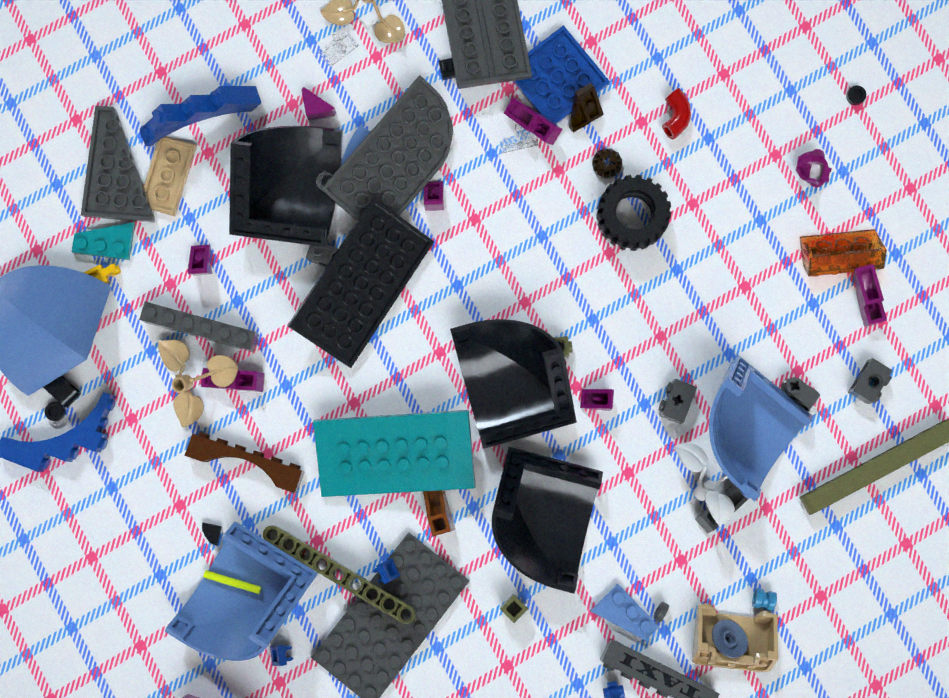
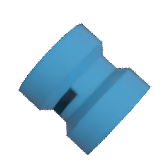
[752,588,777,612]

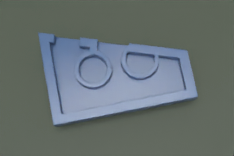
[590,583,659,641]

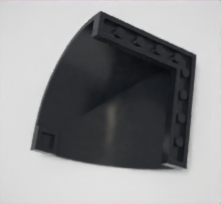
[229,126,343,247]
[450,319,577,449]
[492,447,603,594]

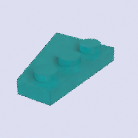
[71,222,135,260]

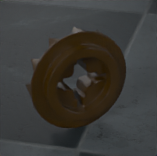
[592,148,622,178]

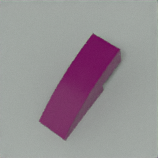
[504,97,563,145]
[854,264,887,327]
[201,368,265,392]

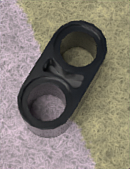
[43,375,81,408]

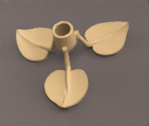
[320,0,405,43]
[158,340,238,427]

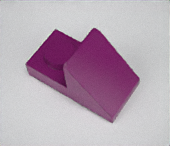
[187,245,212,276]

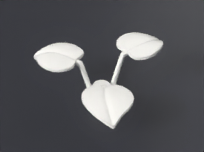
[673,443,735,526]

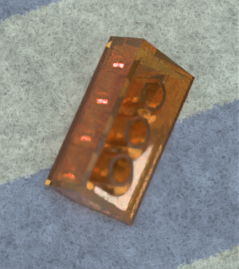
[800,229,887,277]

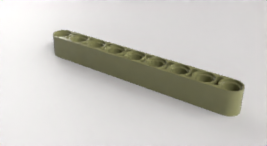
[799,419,949,515]
[263,525,417,624]

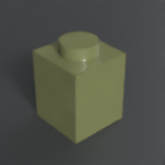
[500,594,528,623]

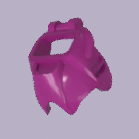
[796,149,832,188]

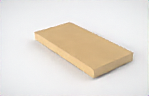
[144,136,197,217]

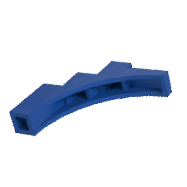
[140,86,262,146]
[0,392,116,472]

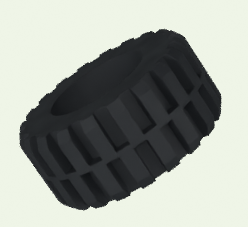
[596,175,672,251]

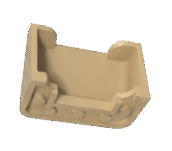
[692,603,778,672]

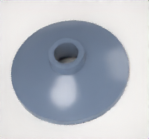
[712,620,748,658]

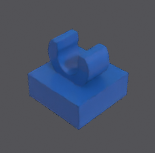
[373,558,400,584]
[270,644,293,666]

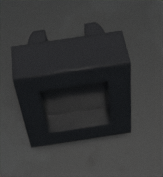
[439,58,455,80]

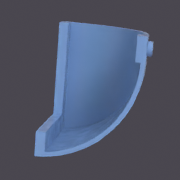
[0,265,111,396]
[709,354,813,502]
[165,522,318,661]

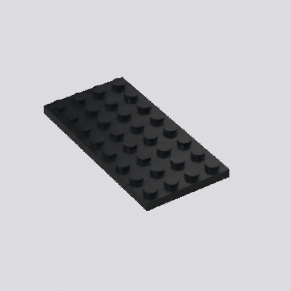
[287,198,434,368]

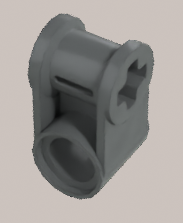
[781,377,820,411]

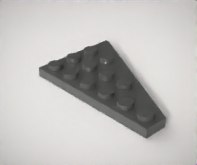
[81,106,155,222]

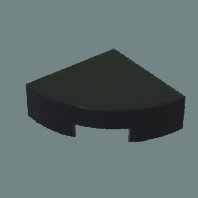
[202,522,222,546]

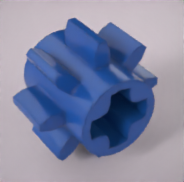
[603,681,625,698]

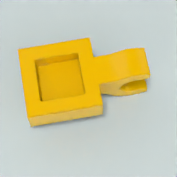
[83,263,121,284]

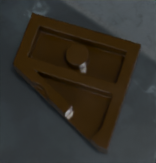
[569,83,604,133]

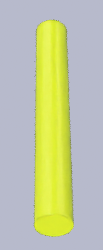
[203,570,262,594]

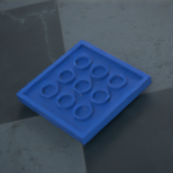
[513,25,610,125]

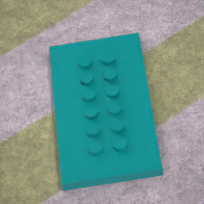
[313,410,476,497]

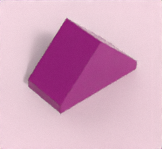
[302,87,336,121]
[424,181,444,211]
[580,389,614,411]

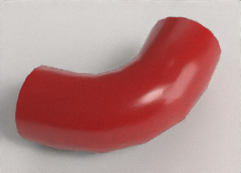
[662,88,691,140]

